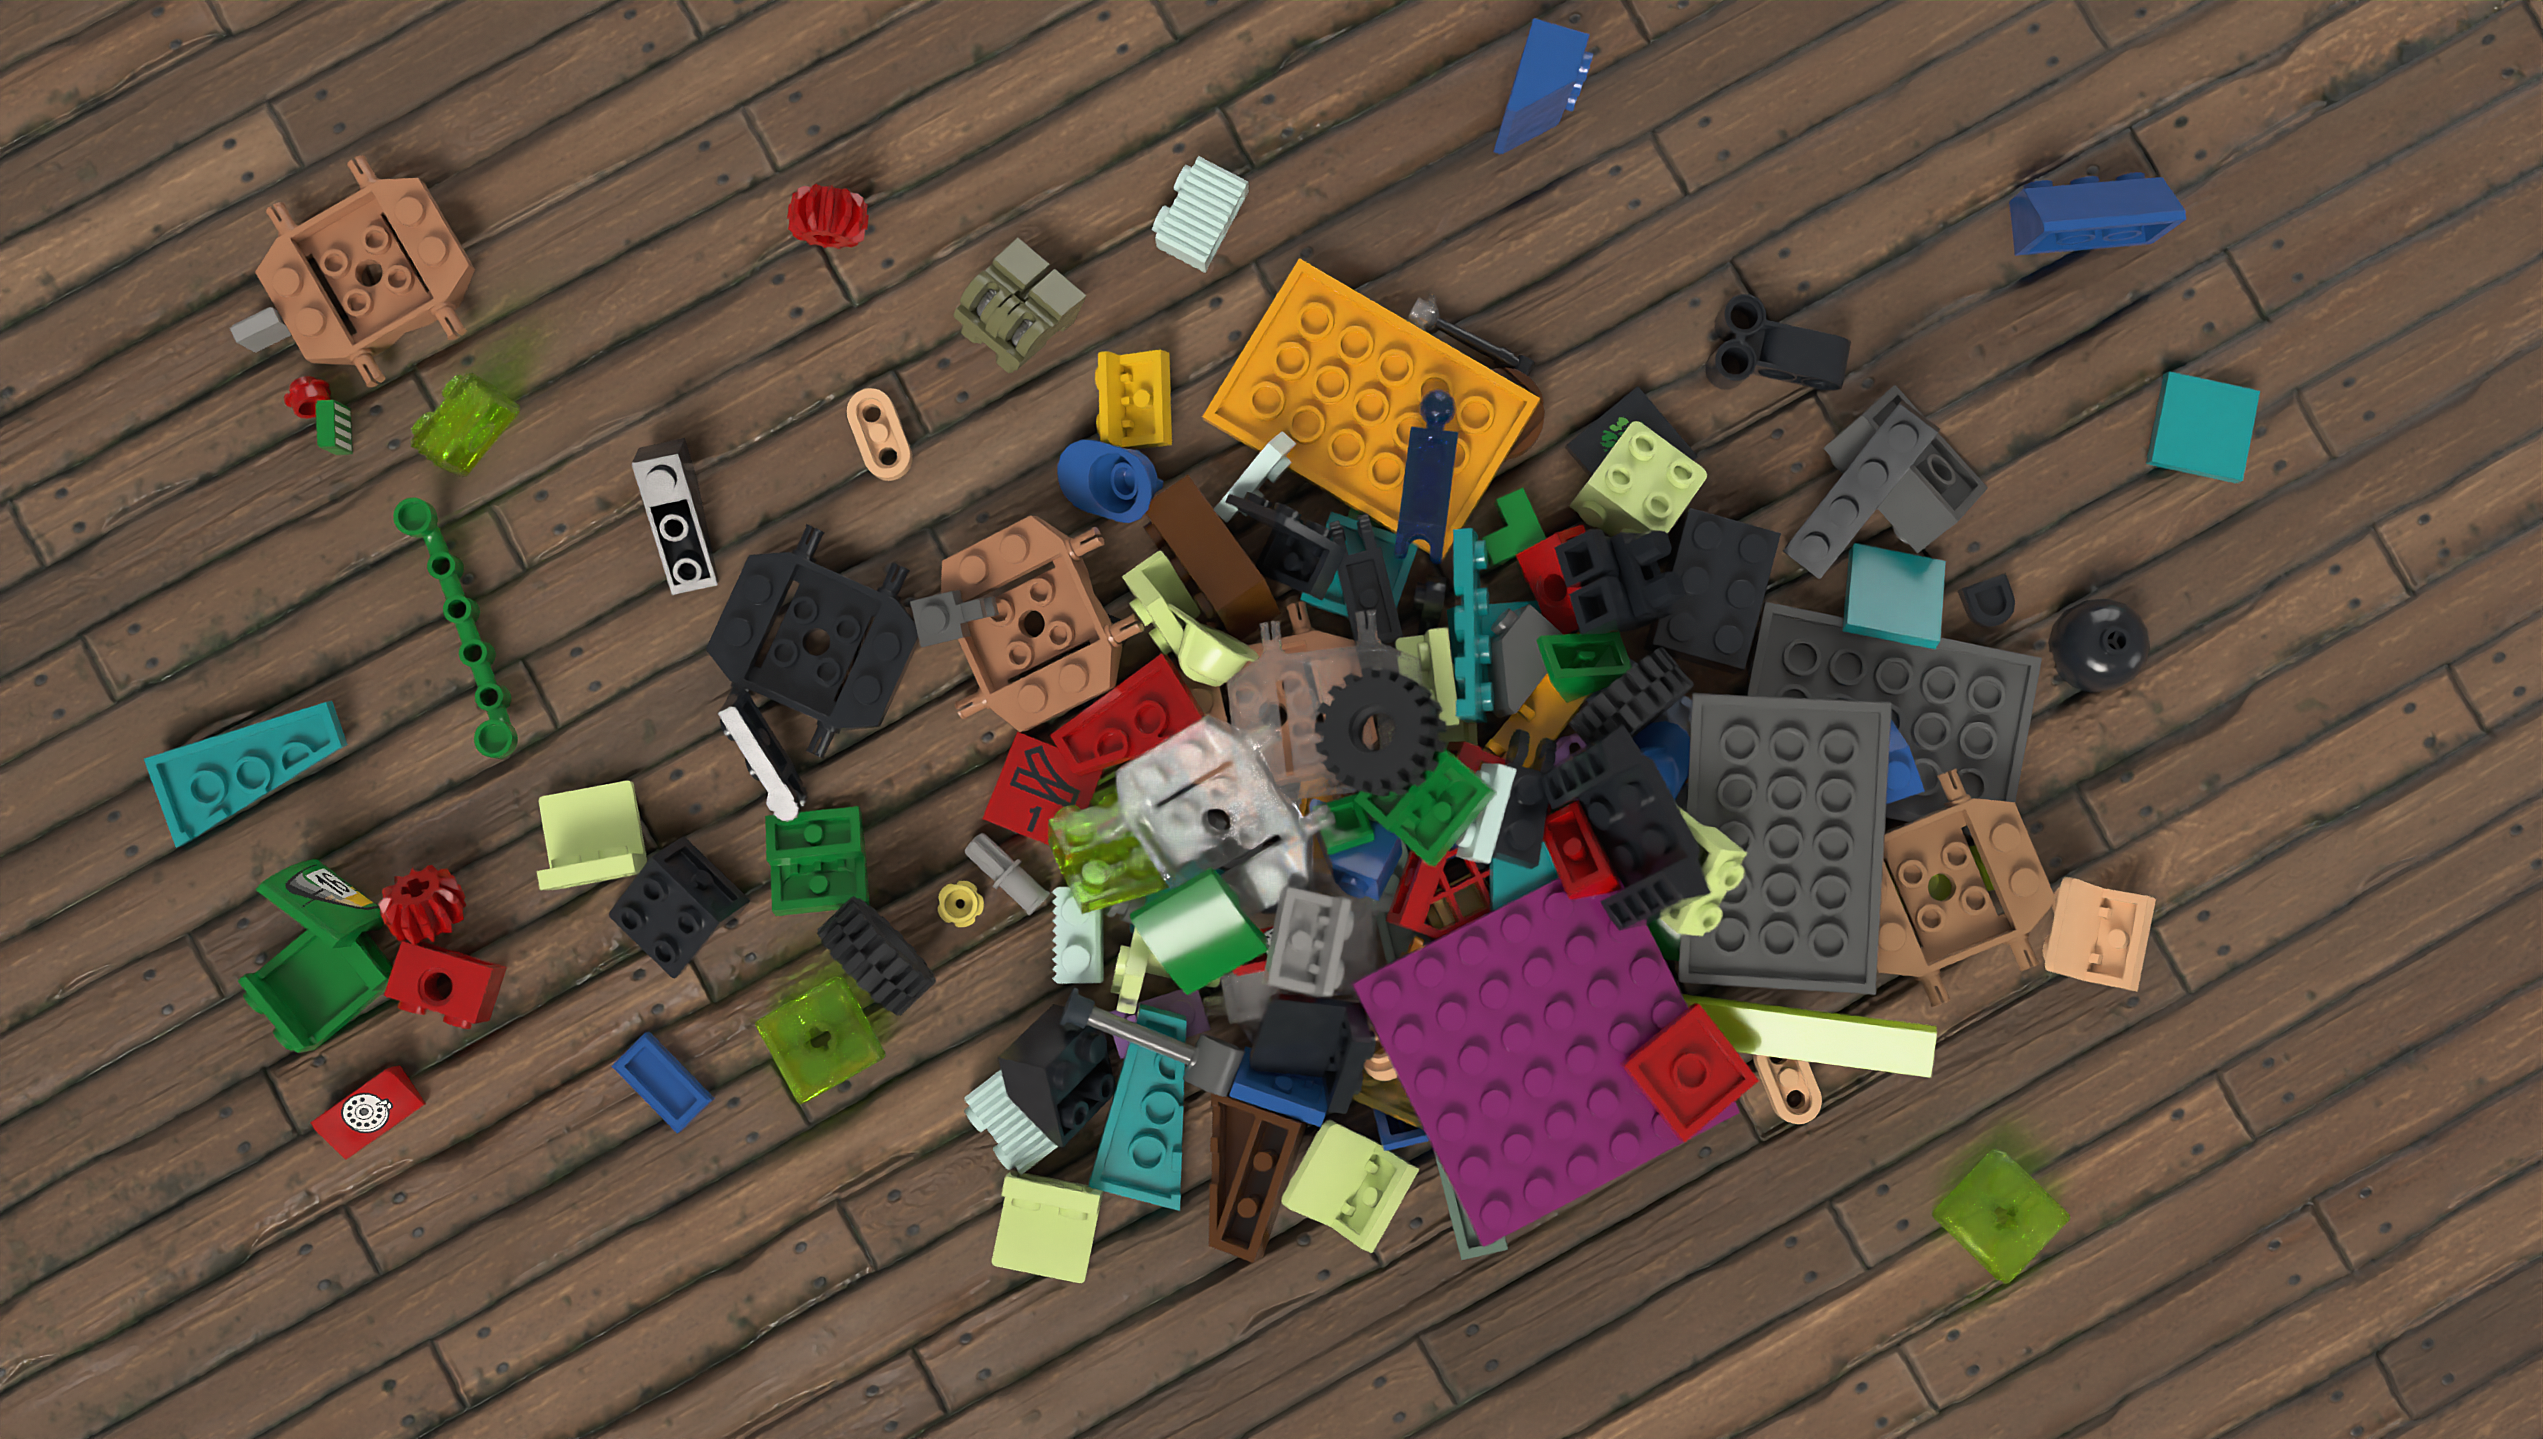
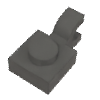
[910,590,999,647]

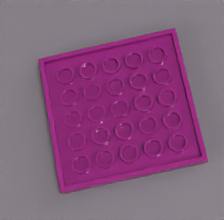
[1351,857,1740,1247]

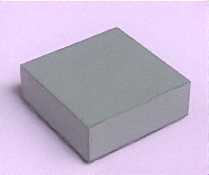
[230,307,291,353]

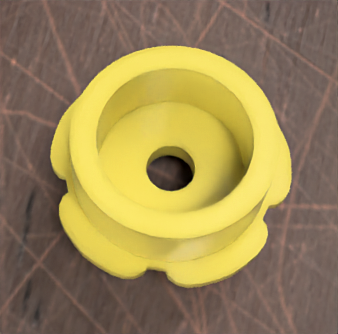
[938,881,984,927]

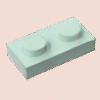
[1214,431,1296,522]
[1456,764,1516,864]

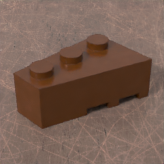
[1143,475,1281,641]
[1209,1092,1308,1263]

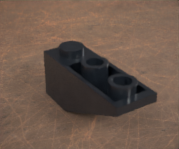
[631,438,719,595]

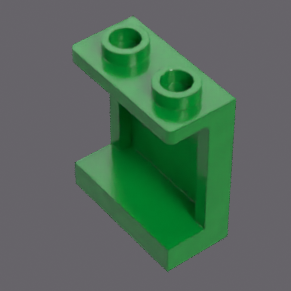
[238,930,393,1053]

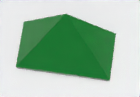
[1536,632,1632,703]

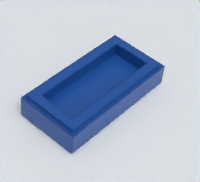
[612,1031,715,1134]

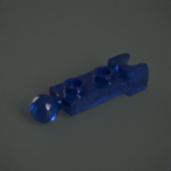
[1394,389,1458,564]

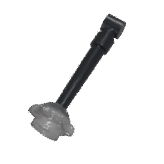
[1406,294,1535,376]

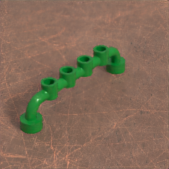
[393,497,518,759]

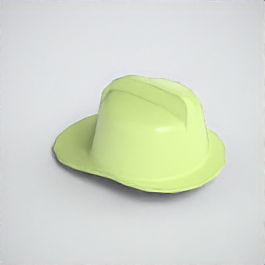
[1168,604,1260,687]

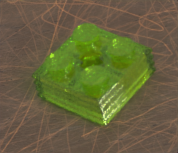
[411,373,520,477]
[755,976,886,1104]
[1932,1148,2071,1284]

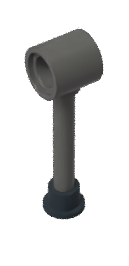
[1059,988,1245,1097]

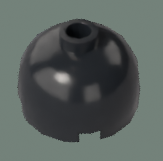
[2048,599,2150,693]

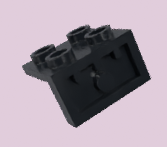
[609,836,751,979]

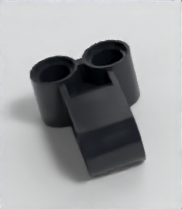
[1706,294,1851,390]

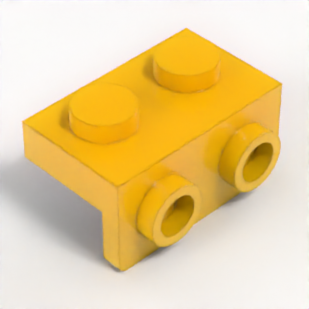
[1095,349,1172,450]

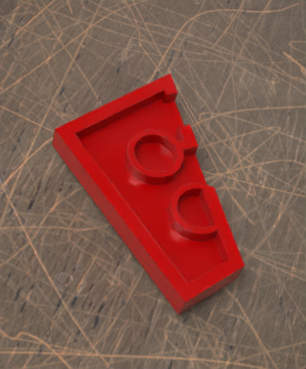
[1050,654,1216,776]

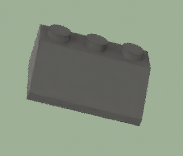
[1824,385,1988,553]

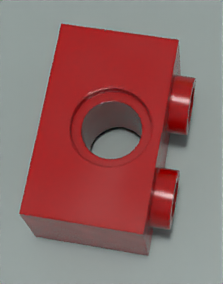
[1516,524,1586,635]
[384,940,507,1029]

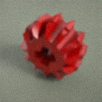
[787,184,869,249]
[378,864,467,945]

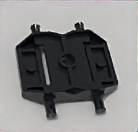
[706,524,919,759]

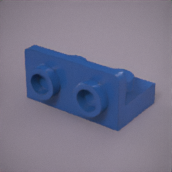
[1229,1046,1327,1127]

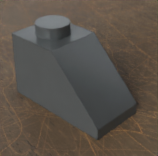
[1487,604,1563,718]

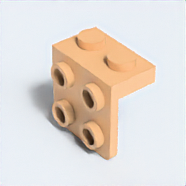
[2043,877,2156,992]

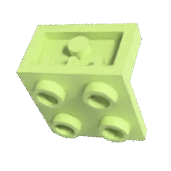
[537,781,647,890]
[992,1170,1103,1283]

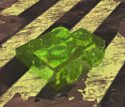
[1048,793,1172,914]

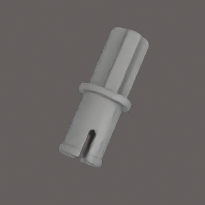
[965,833,1050,916]

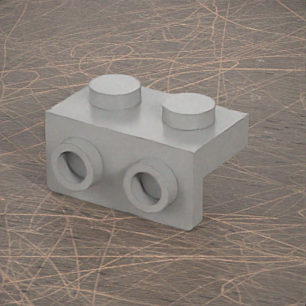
[1262,887,1354,997]

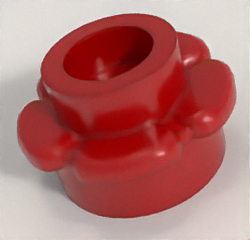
[284,376,331,418]

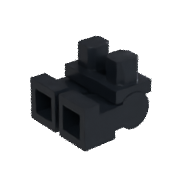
[1554,529,1686,635]

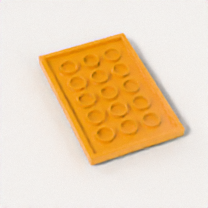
[1202,258,1540,561]

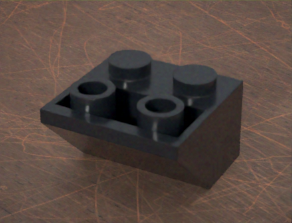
[998,1004,1116,1147]

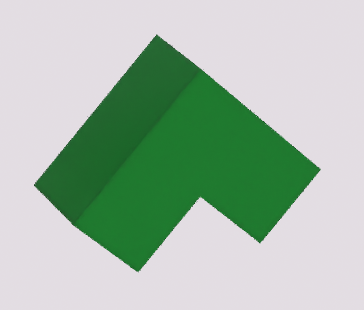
[1480,488,1546,568]

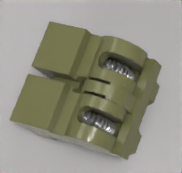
[953,237,1086,373]

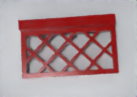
[1386,741,1552,939]

